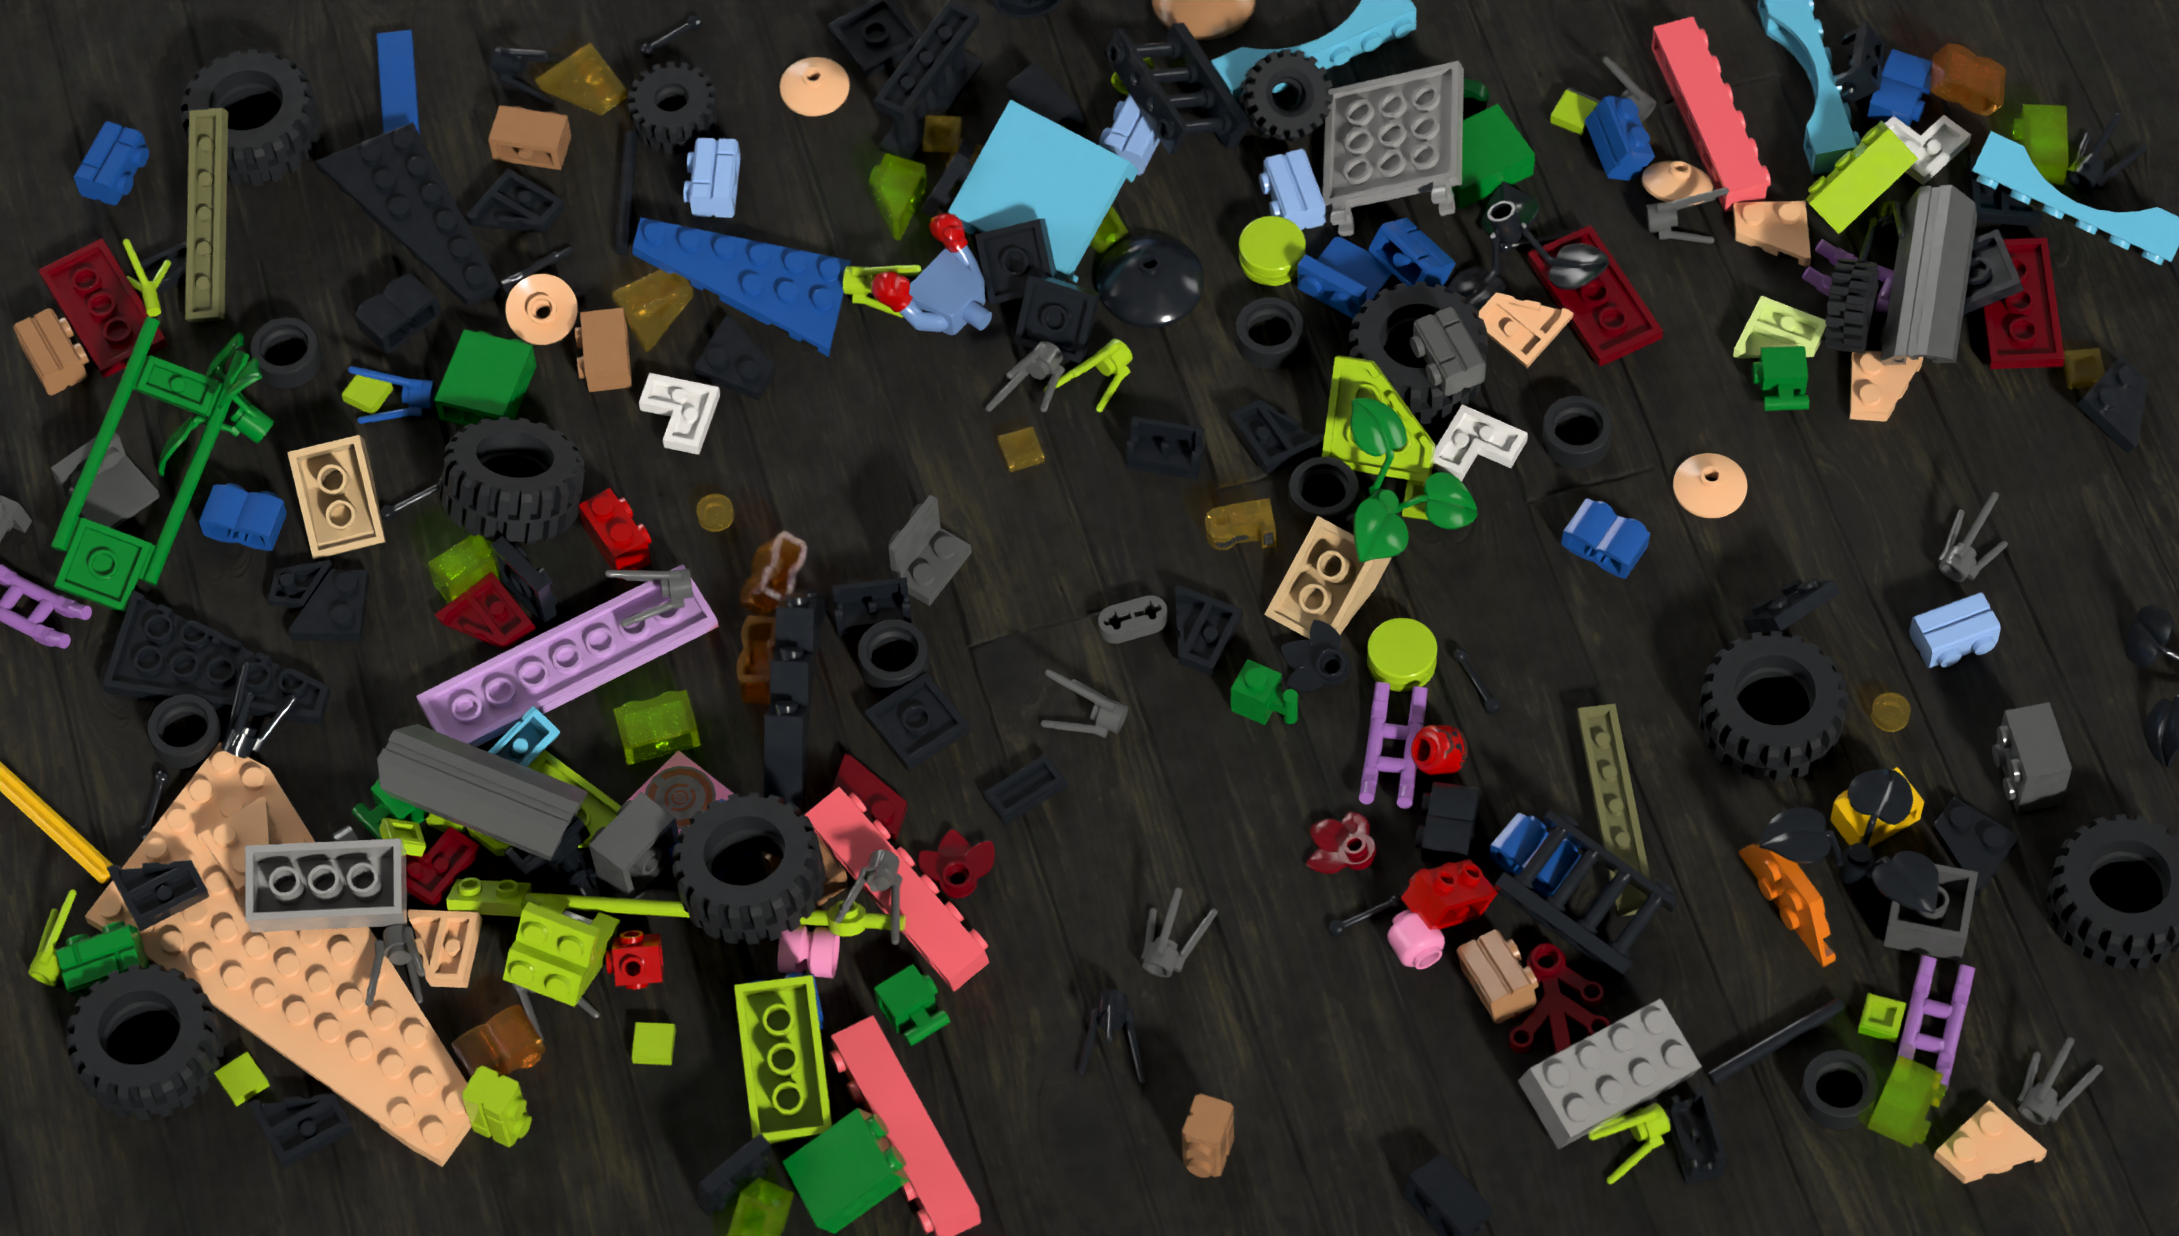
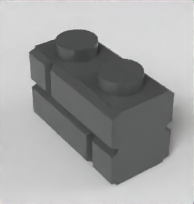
[1410,307,1486,396]

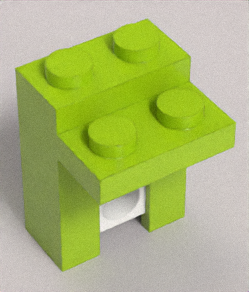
[503,893,620,1007]

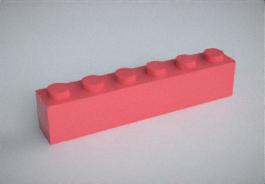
[1651,17,1771,213]
[804,787,989,992]
[829,1015,981,1236]

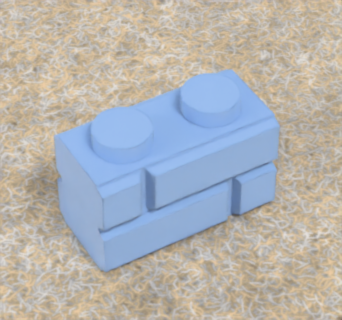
[1099,93,1160,175]
[684,138,741,218]
[1259,149,1326,231]
[1909,592,2001,668]

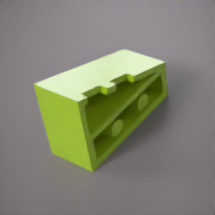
[1806,120,1919,234]

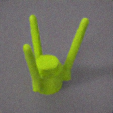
[843,265,923,318]
[1044,339,1133,412]
[28,889,99,987]
[1588,1103,1670,1184]

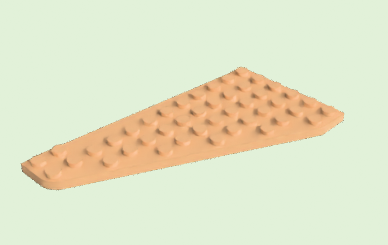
[85,742,472,1167]

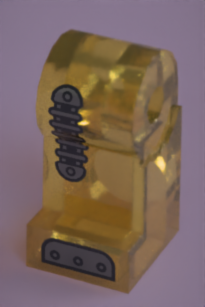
[1205,498,1277,550]

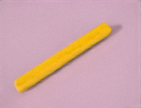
[0,761,113,883]

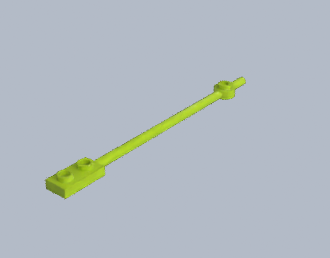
[446,877,906,937]

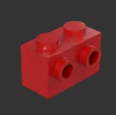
[578,488,652,580]
[1401,859,1497,930]

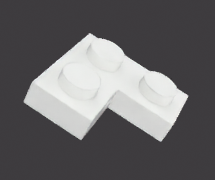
[1885,115,1971,185]
[639,373,720,455]
[1432,404,1528,481]

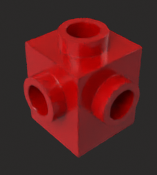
[606,930,664,990]

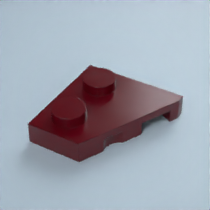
[435,572,536,651]
[831,754,907,841]

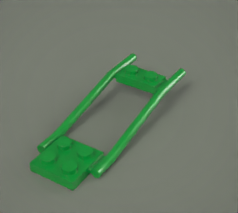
[51,317,249,614]

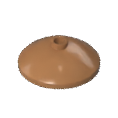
[1152,0,1255,40]

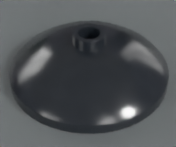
[1097,235,1204,328]

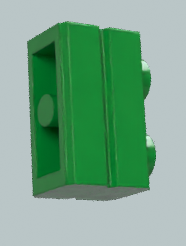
[56,921,150,997]

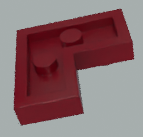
[406,827,482,909]

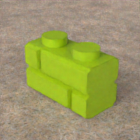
[462,1065,532,1147]

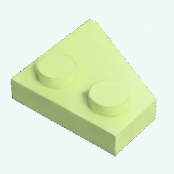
[1733,296,1827,359]

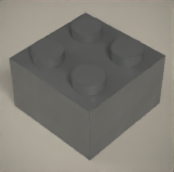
[1992,702,2072,813]
[589,792,679,899]
[1883,864,1978,961]

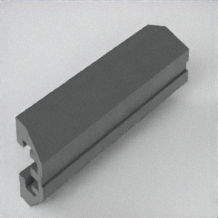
[1880,185,1977,365]
[377,724,588,861]

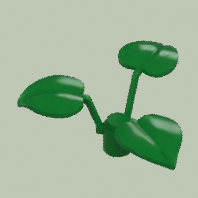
[158,332,274,477]
[1350,398,1478,562]

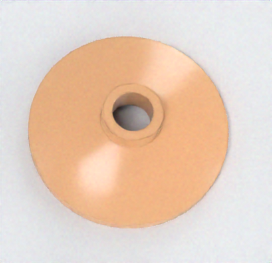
[780,57,850,116]
[1642,161,1713,205]
[506,274,578,345]
[1673,453,1747,518]

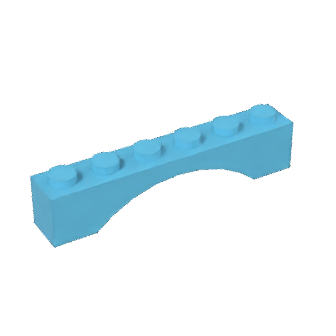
[1211,0,1416,107]
[1757,0,1860,175]
[1972,131,2179,265]

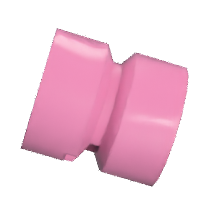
[778,925,840,978]

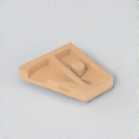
[1733,201,1811,266]
[1479,292,1573,368]
[1850,351,1923,421]
[200,796,271,896]
[408,910,483,988]
[1934,1100,2047,1184]

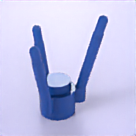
[348,366,435,424]

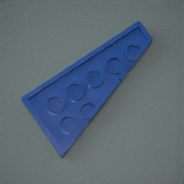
[632,217,851,357]

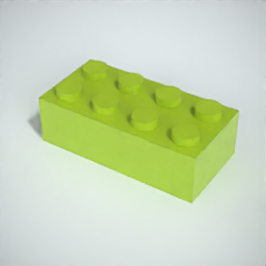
[734,975,832,1144]

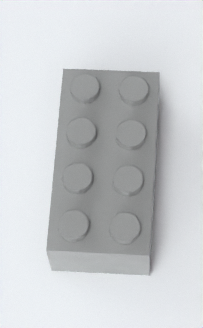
[245,838,407,932]
[1518,998,1702,1149]

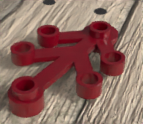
[1509,943,1611,1055]

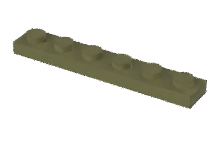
[185,108,228,322]
[1577,704,1651,917]

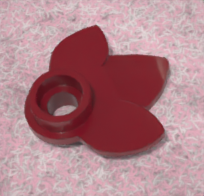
[1306,811,1376,874]
[919,829,995,898]

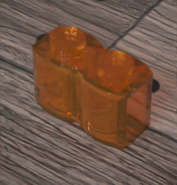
[1930,43,2006,116]
[740,530,807,618]
[736,615,776,704]
[451,1004,546,1079]

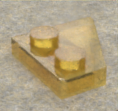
[535,42,628,115]
[612,269,693,352]

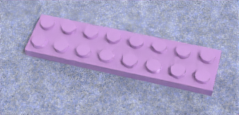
[416,564,719,747]

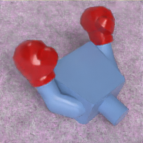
[871,213,992,335]

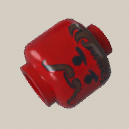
[1411,725,1468,775]

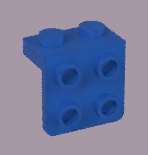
[1297,237,1394,319]

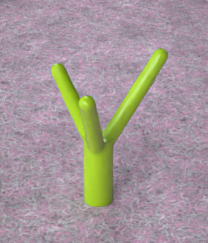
[123,239,171,317]

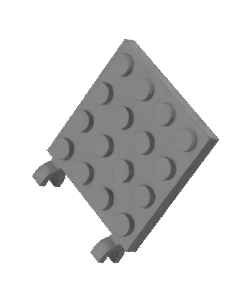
[1323,61,1464,237]

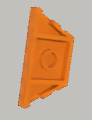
[1739,843,1836,968]

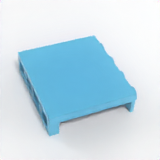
[948,100,1139,283]

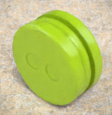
[1239,216,1305,286]
[1367,618,1437,692]

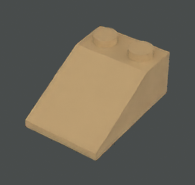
[287,435,386,560]
[1264,516,1392,639]

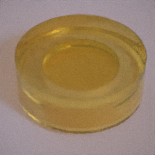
[696,494,734,532]
[1871,692,1911,732]

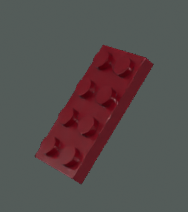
[1527,225,1663,367]
[38,238,168,379]
[1981,238,2065,369]

